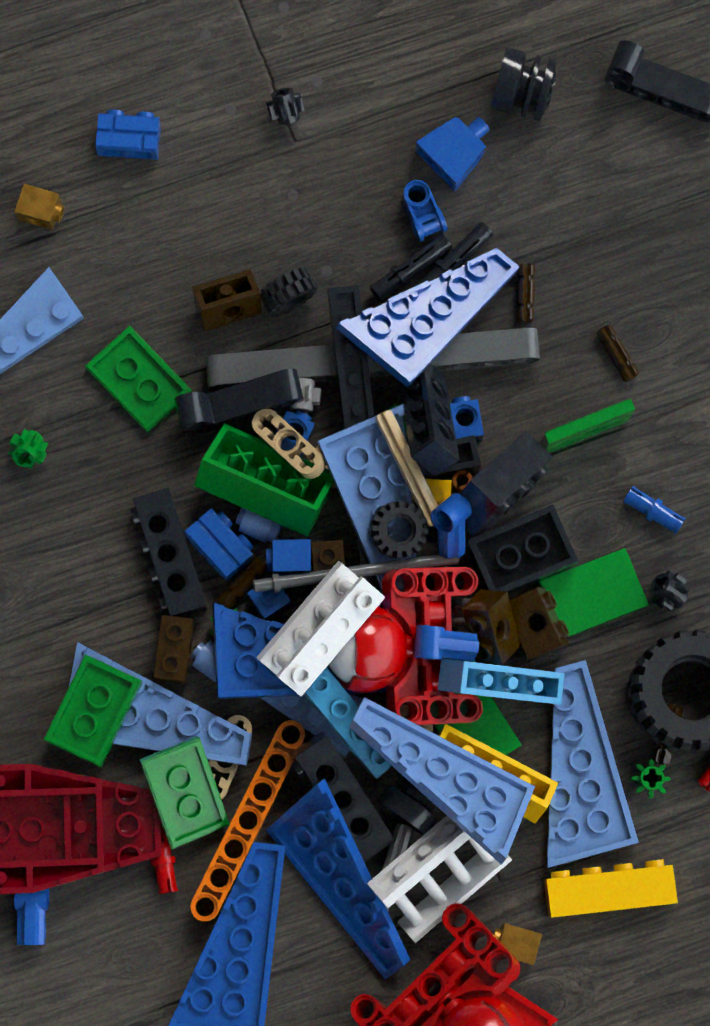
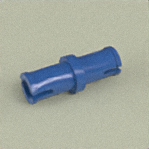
[623,486,686,535]

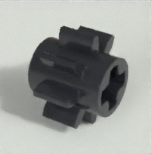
[266,88,305,125]
[650,570,689,611]

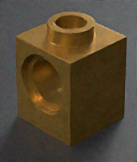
[14,184,65,231]
[494,923,542,965]

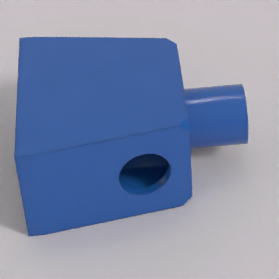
[415,117,490,192]

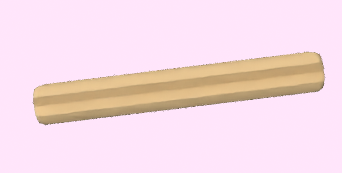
[375,410,438,527]

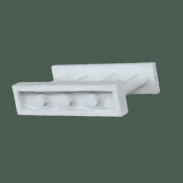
[256,561,385,696]
[367,816,512,943]

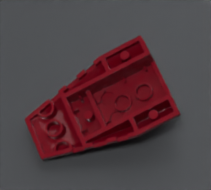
[0,764,161,894]

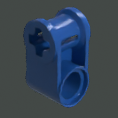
[402,180,448,242]

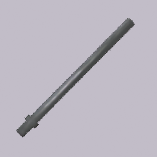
[253,554,459,593]

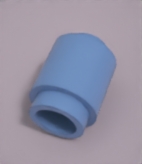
[235,508,282,543]
[191,641,216,683]

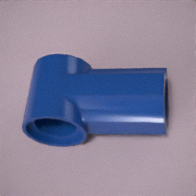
[430,493,472,559]
[413,625,479,661]
[14,889,49,945]

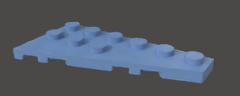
[317,404,416,594]
[69,642,252,766]
[546,660,639,868]
[349,697,535,865]

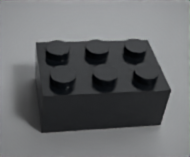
[460,431,553,537]
[465,504,578,594]

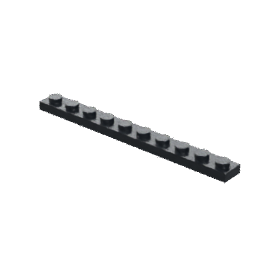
[327,285,383,595]

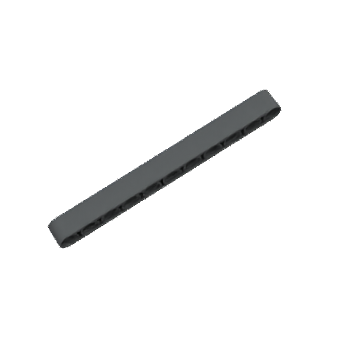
[205,328,540,391]

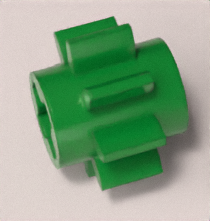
[8,429,48,469]
[630,759,671,799]

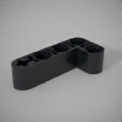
[605,40,710,123]
[174,368,304,433]

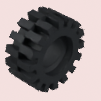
[260,267,318,317]
[369,501,429,558]

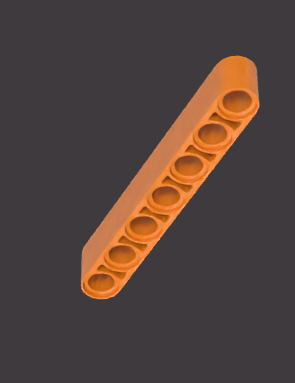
[190,720,305,922]

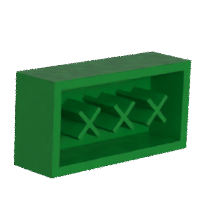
[194,423,334,537]

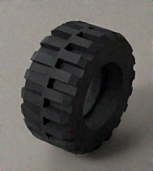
[628,629,710,753]

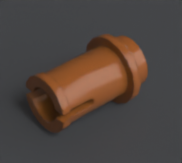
[452,470,474,494]

